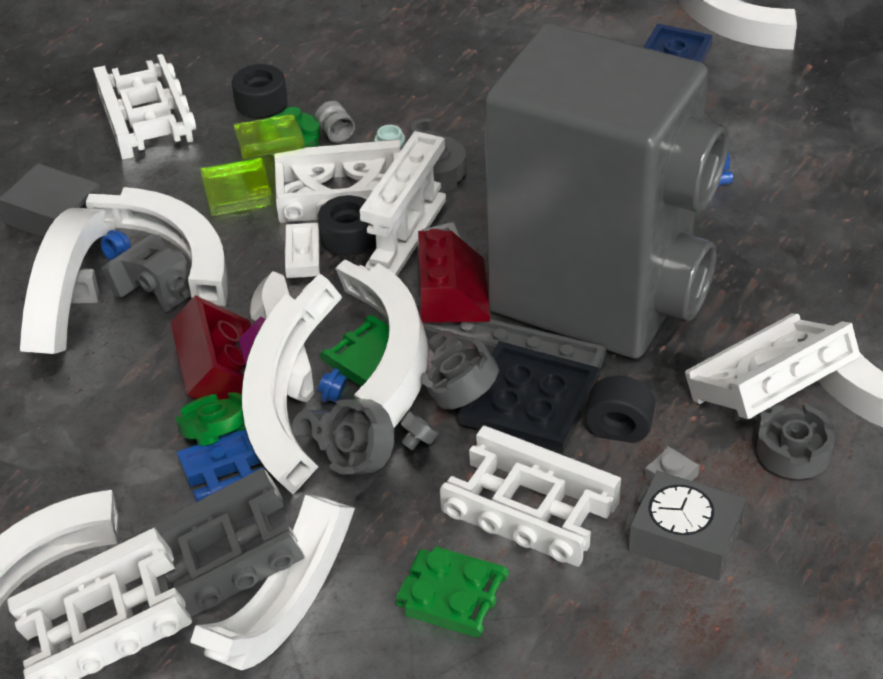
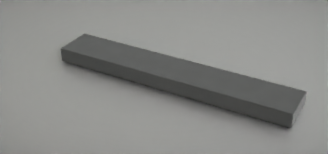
[415,301,606,368]

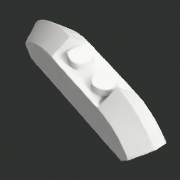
[250,271,314,403]

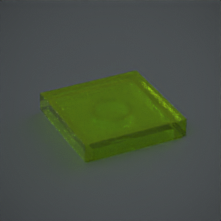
[233,114,305,159]
[201,158,274,216]

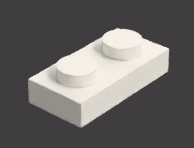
[285,223,320,278]

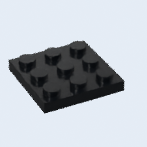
[459,341,600,453]

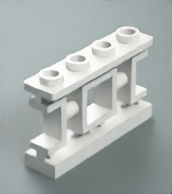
[93,54,196,160]
[359,131,446,276]
[440,425,621,567]
[7,528,192,679]

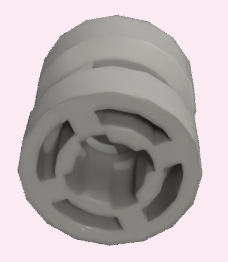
[316,101,355,143]

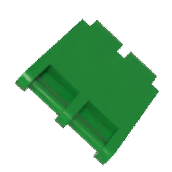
[319,315,389,387]
[395,546,509,638]

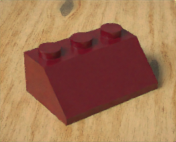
[418,229,490,323]
[170,295,251,400]

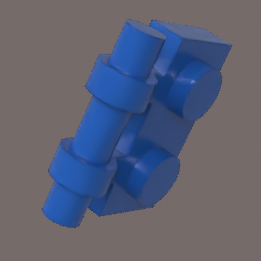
[177,429,268,502]

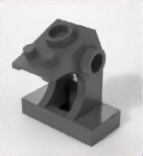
[101,234,191,313]

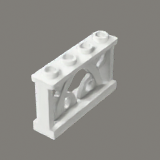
[274,140,401,223]
[685,313,860,419]

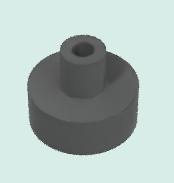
[401,411,440,450]

